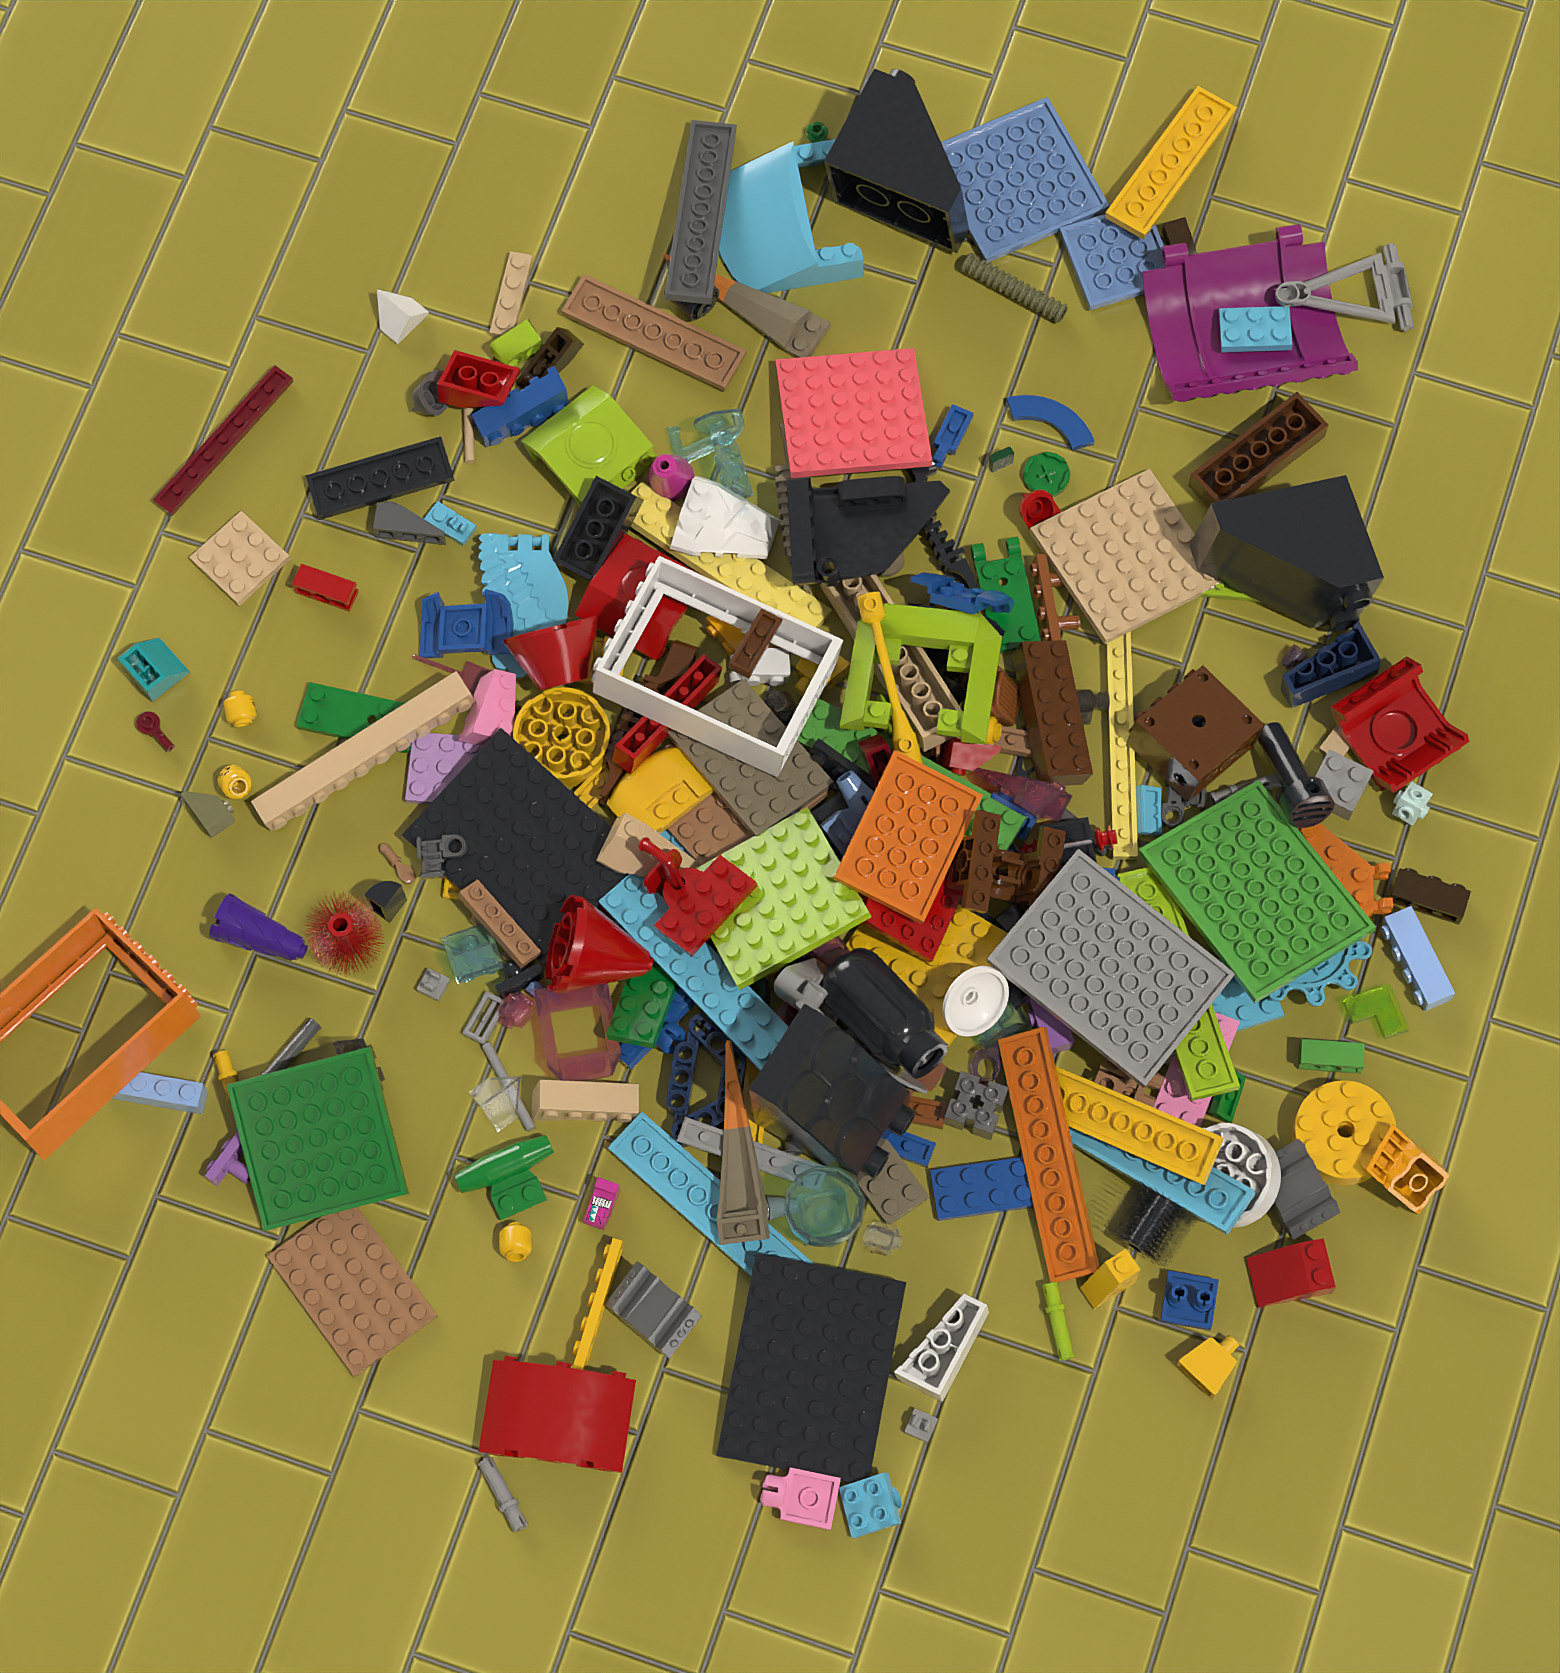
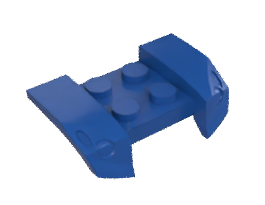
[911,572,1015,614]
[420,589,514,659]

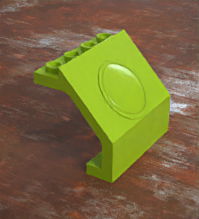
[521,385,657,508]

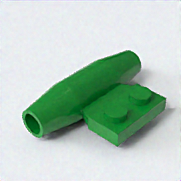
[454,1135,554,1220]

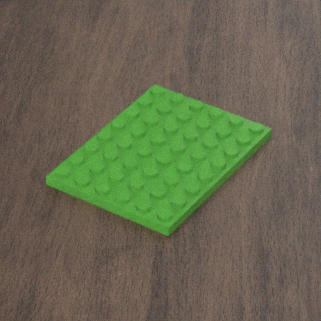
[1138,780,1376,1004]

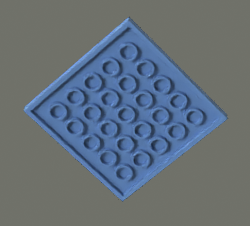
[941,97,1110,263]

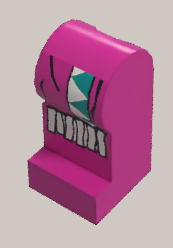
[584,1177,620,1230]

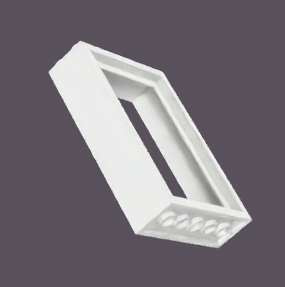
[591,556,843,778]

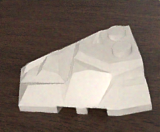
[670,476,780,559]

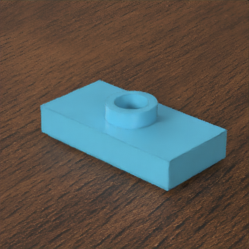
[1136,785,1162,837]

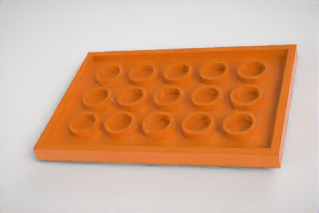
[833,750,983,924]

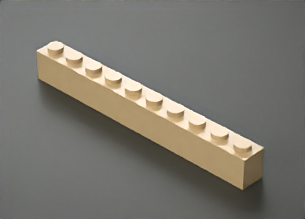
[251,671,476,831]

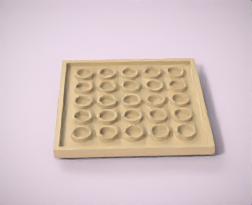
[1029,469,1221,645]

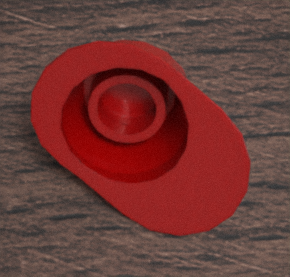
[1019,489,1061,531]

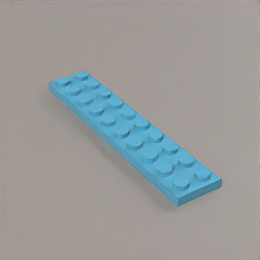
[598,874,789,1071]
[608,1112,814,1277]

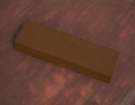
[727,608,783,679]

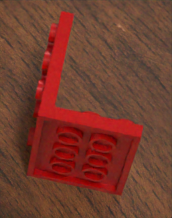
[858,871,963,963]

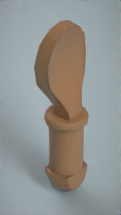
[380,843,416,884]

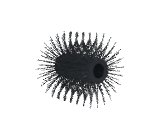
[1105,1179,1197,1267]

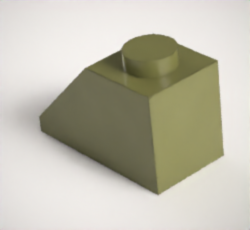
[181,791,235,838]

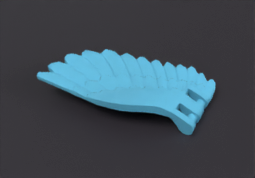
[478,533,569,679]

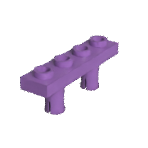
[205,1128,250,1187]

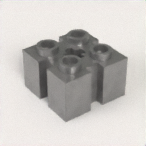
[944,1071,1009,1140]

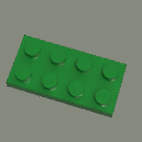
[606,960,678,1049]

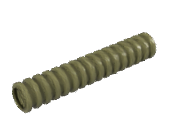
[961,253,1068,323]

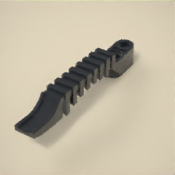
[906,459,977,589]

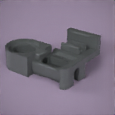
[1161,781,1207,829]
[417,834,467,879]

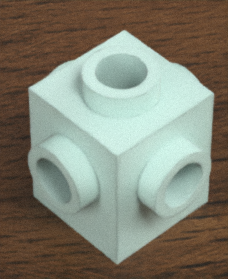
[1392,782,1433,826]

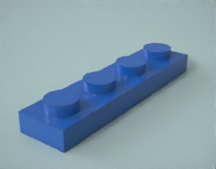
[887,1131,936,1168]

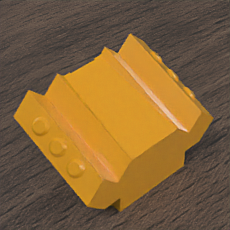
[1366,1124,1450,1214]

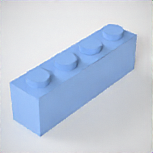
[1380,906,1455,1011]
[112,1072,208,1115]

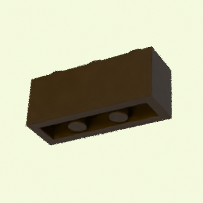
[1389,868,1471,925]

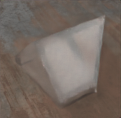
[468,1076,521,1132]

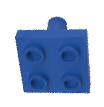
[1160,1270,1219,1331]

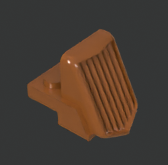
[990,666,1020,727]

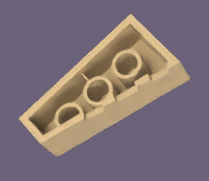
[531,1080,639,1122]

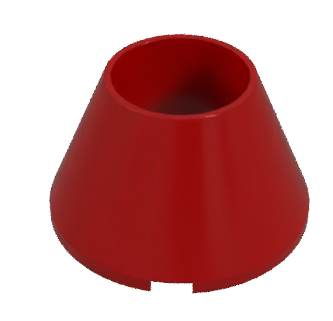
[504,616,598,691]

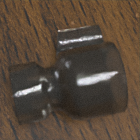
[1076,689,1110,725]

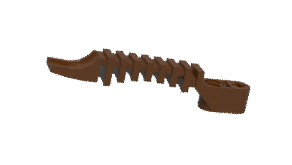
[599,640,699,805]

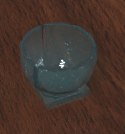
[783,1166,865,1248]

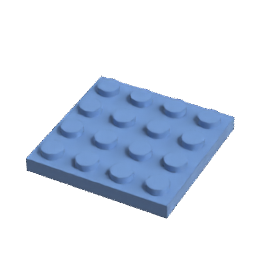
[1059,214,1165,310]

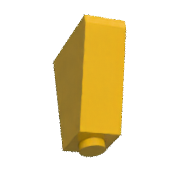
[1080,1249,1141,1309]

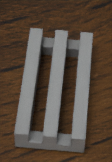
[462,991,508,1045]

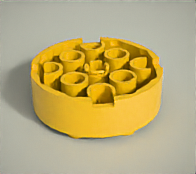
[513,687,612,788]
[1292,1081,1396,1186]

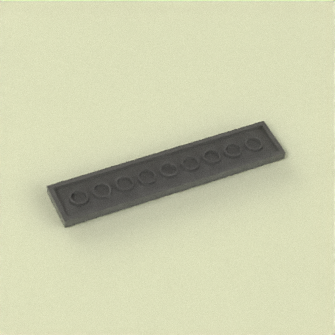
[665,120,737,305]

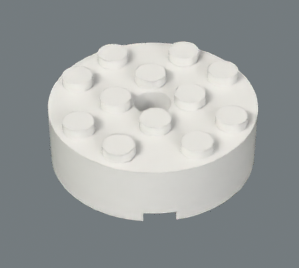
[1203,1123,1281,1228]

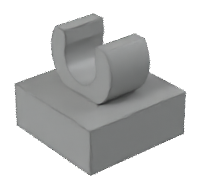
[417,968,451,1002]
[904,1408,938,1444]

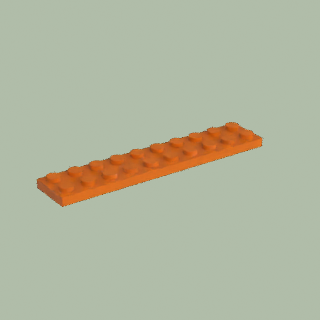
[998,1027,1100,1283]

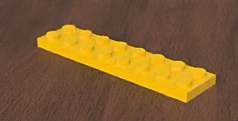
[1104,86,1237,240]
[1055,1065,1224,1185]

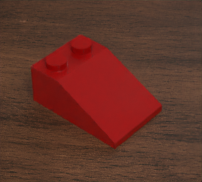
[437,350,520,408]
[1246,1238,1336,1308]

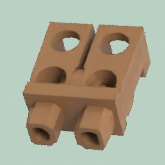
[1094,1057,1164,1107]

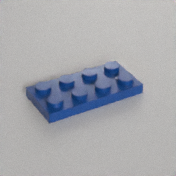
[930,1157,1034,1221]

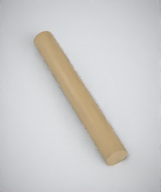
[463,407,475,464]

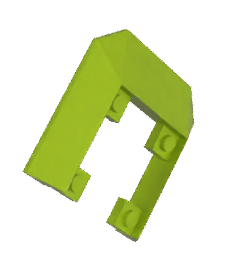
[840,603,1002,745]

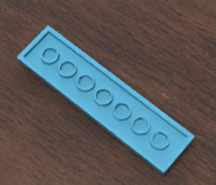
[1069,1127,1256,1235]

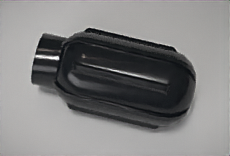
[821,948,948,1079]

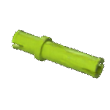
[1042,1282,1075,1361]

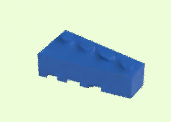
[472,366,569,447]

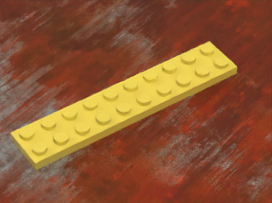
[631,481,832,628]

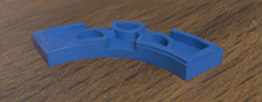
[1007,395,1095,450]

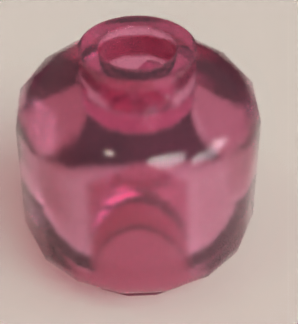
[498,991,535,1029]

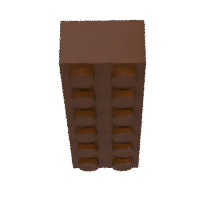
[1188,392,1329,507]
[1012,640,1093,787]

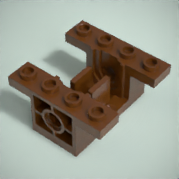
[946,810,1066,913]

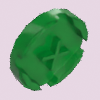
[1023,452,1071,497]

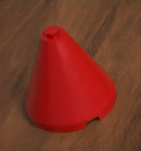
[545,895,653,994]

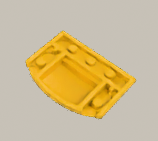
[607,747,714,834]

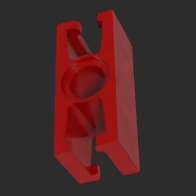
[292,563,359,612]

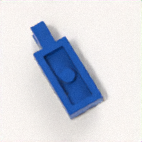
[933,404,974,468]

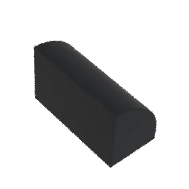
[364,881,407,923]

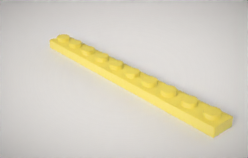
[1106,631,1138,860]

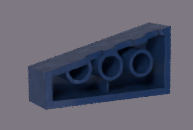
[1281,622,1381,709]

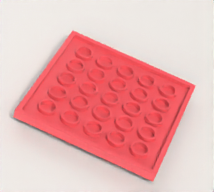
[775,348,932,478]

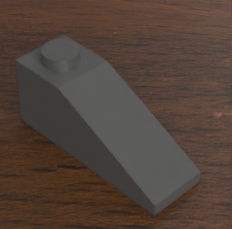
[373,501,446,545]

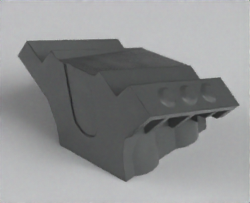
[1271,1138,1340,1240]
[605,1262,702,1359]

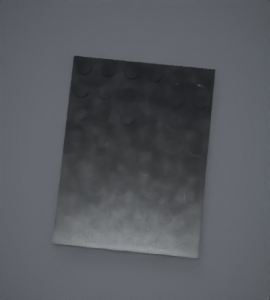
[402,728,628,966]
[716,1253,906,1483]

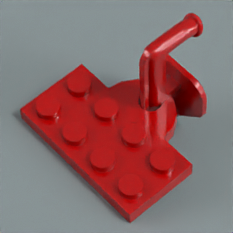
[638,837,758,957]

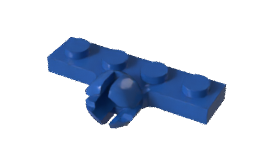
[612,986,695,1070]

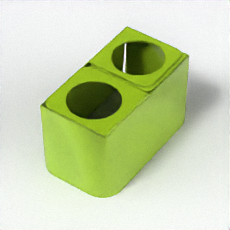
[489,319,543,367]

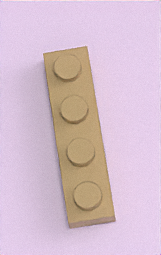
[489,251,533,338]

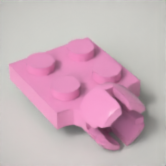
[760,1468,841,1530]

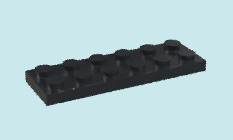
[306,436,455,520]

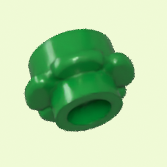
[806,122,828,143]

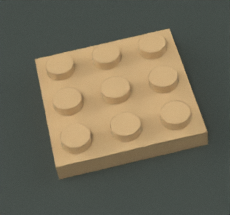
[189,511,291,606]

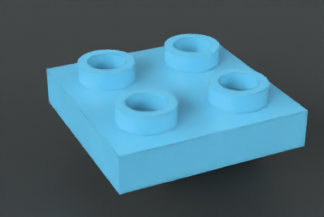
[839,1473,902,1538]

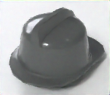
[412,370,449,416]

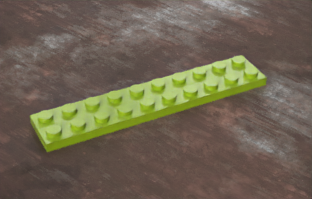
[1117,867,1240,1101]

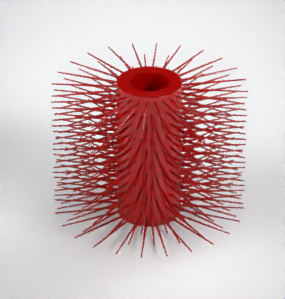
[305,891,385,977]

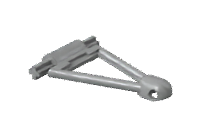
[1275,243,1414,332]

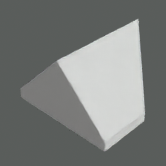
[377,289,429,345]

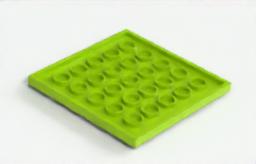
[683,807,871,990]

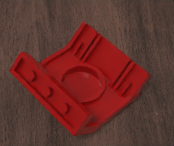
[575,534,703,660]
[1330,656,1470,793]

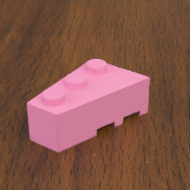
[458,669,516,746]

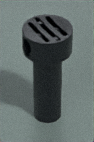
[1258,722,1335,828]

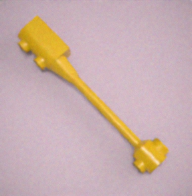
[857,592,923,764]

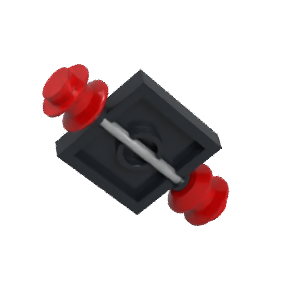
[1019,817,1118,866]

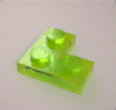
[1343,984,1409,1039]

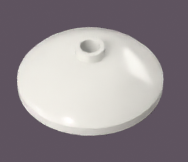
[942,966,1009,1036]

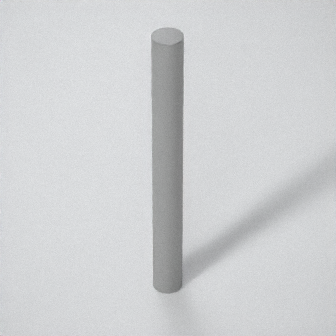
[482,1042,536,1132]

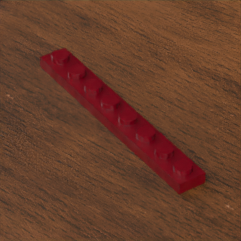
[153,365,294,516]

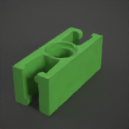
[1298,1039,1365,1074]

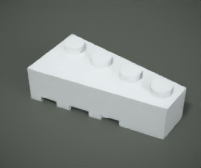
[894,1294,989,1402]

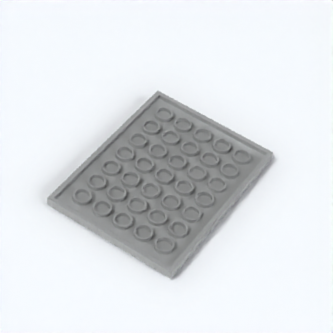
[986,849,1235,1088]

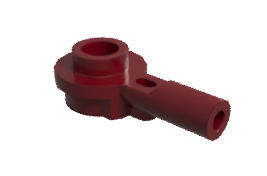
[136,711,175,752]

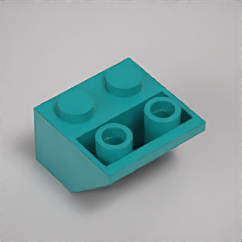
[118,638,190,702]

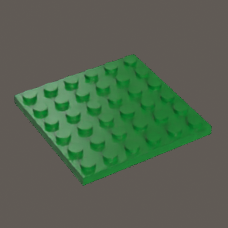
[226,1047,409,1231]

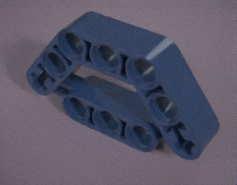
[666,1014,746,1147]

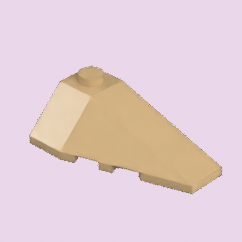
[596,813,700,878]

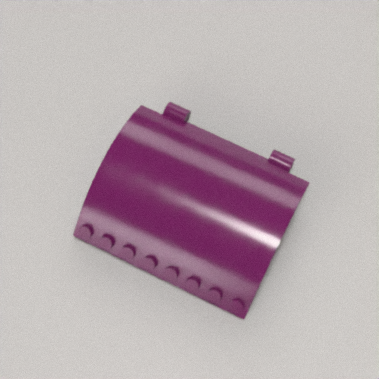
[1142,224,1358,402]

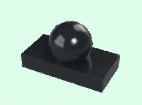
[495,960,545,999]

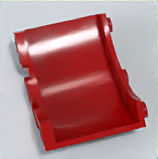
[478,1356,636,1473]

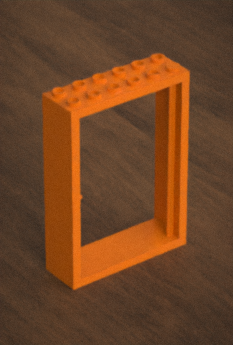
[0,908,201,1160]

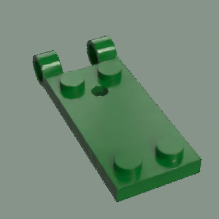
[971,536,1041,654]
[296,682,412,753]

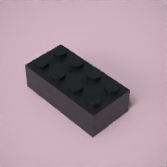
[553,476,644,580]

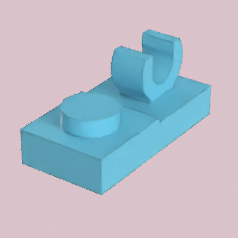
[424,501,477,546]

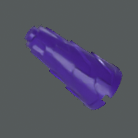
[209,893,308,961]

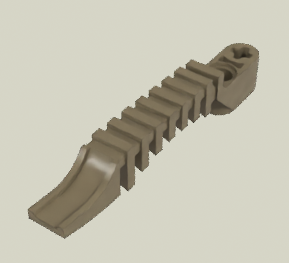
[775,423,811,594]

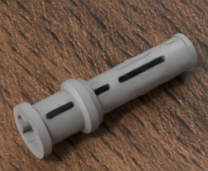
[1208,772,1281,807]

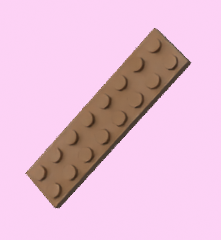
[561,274,747,392]

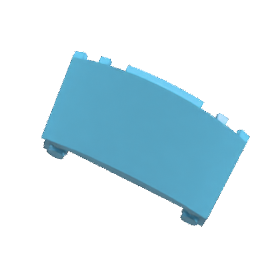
[719,139,863,293]

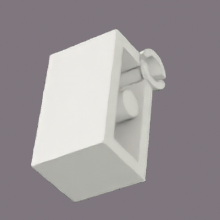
[729,648,791,686]

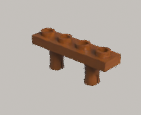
[1030,554,1080,641]

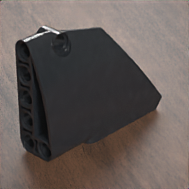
[786,476,950,587]

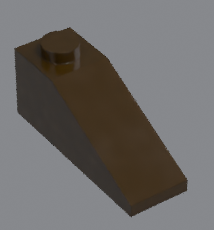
[515,327,584,389]

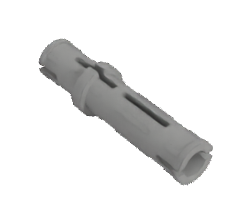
[478,1457,529,1533]

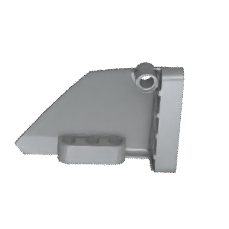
[774,958,928,1094]

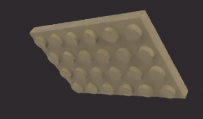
[667,679,834,836]

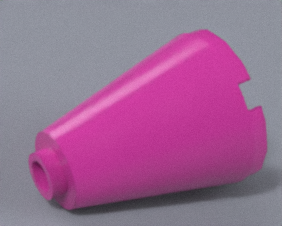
[648,454,695,501]

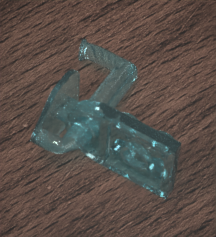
[667,408,754,499]

